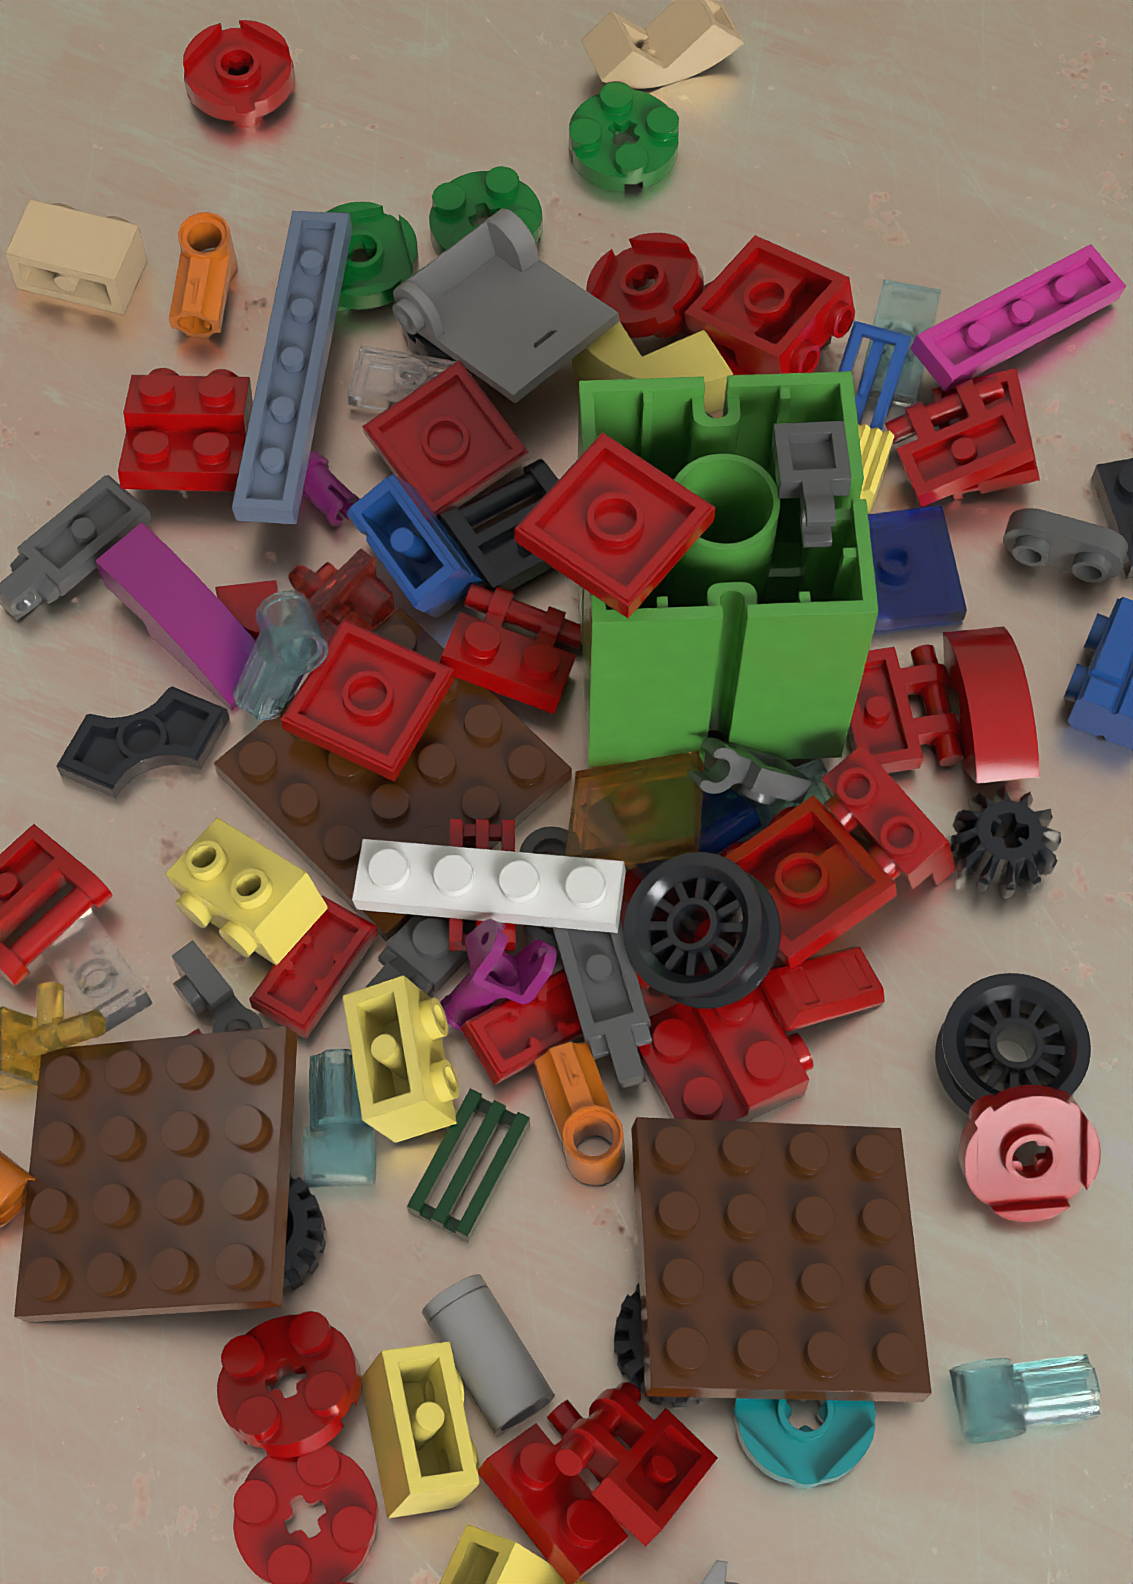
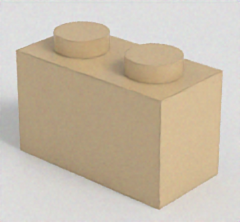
[5,199,148,315]

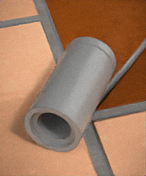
[422,1274,555,1435]

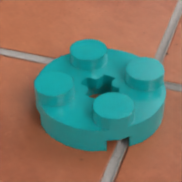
[732,1398,876,1489]

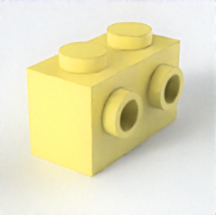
[165,817,328,966]
[343,975,459,1143]
[362,1341,480,1519]

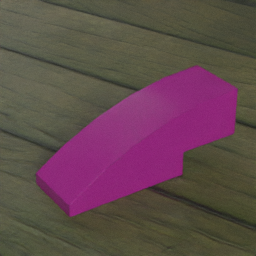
[96,522,277,711]

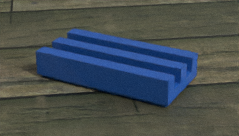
[838,320,911,432]

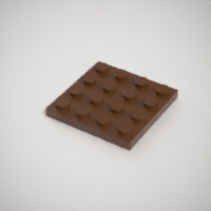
[214,608,572,942]
[14,1026,298,1322]
[631,1117,932,1402]

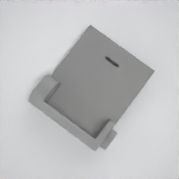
[392,209,620,403]

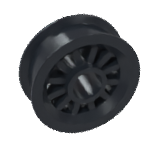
[624,852,781,1009]
[935,973,1091,1116]

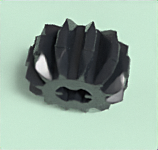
[949,786,1061,900]

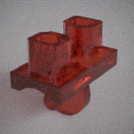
[284,548,395,662]

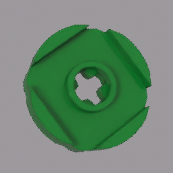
[569,82,679,191]
[429,166,543,256]
[327,202,419,311]

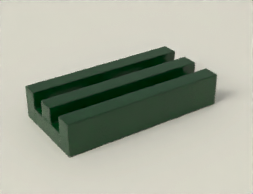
[407,1088,530,1243]

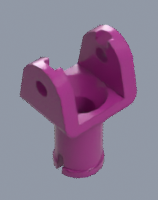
[440,918,556,1031]

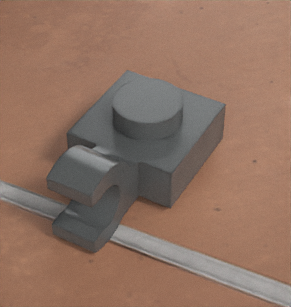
[772,421,852,548]
[688,738,812,805]
[172,940,264,1033]

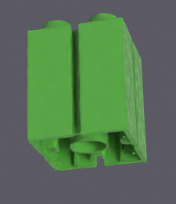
[578,371,879,767]

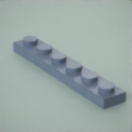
[232,211,353,524]

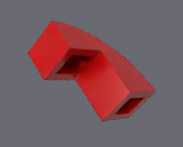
[943,626,1040,783]

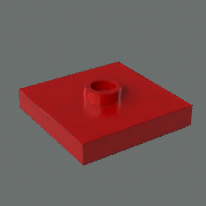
[362,360,529,516]
[514,432,716,619]
[280,619,455,782]

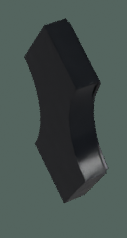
[56,686,230,799]

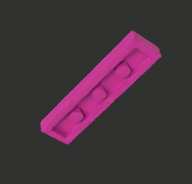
[910,244,1126,392]

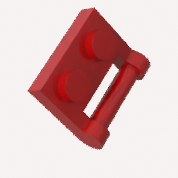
[0,824,113,987]

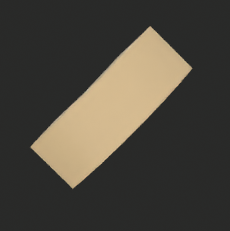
[581,0,745,89]

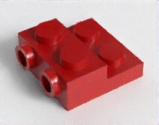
[684,235,855,375]
[118,368,253,492]
[821,744,956,890]
[720,795,897,971]
[637,985,814,1122]

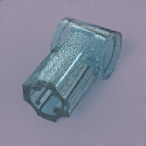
[233,590,329,721]
[303,1049,376,1188]
[949,1354,1101,1444]

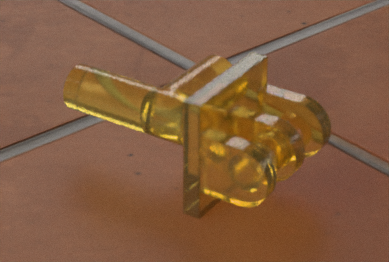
[0,982,106,1090]

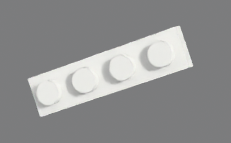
[352,839,626,933]

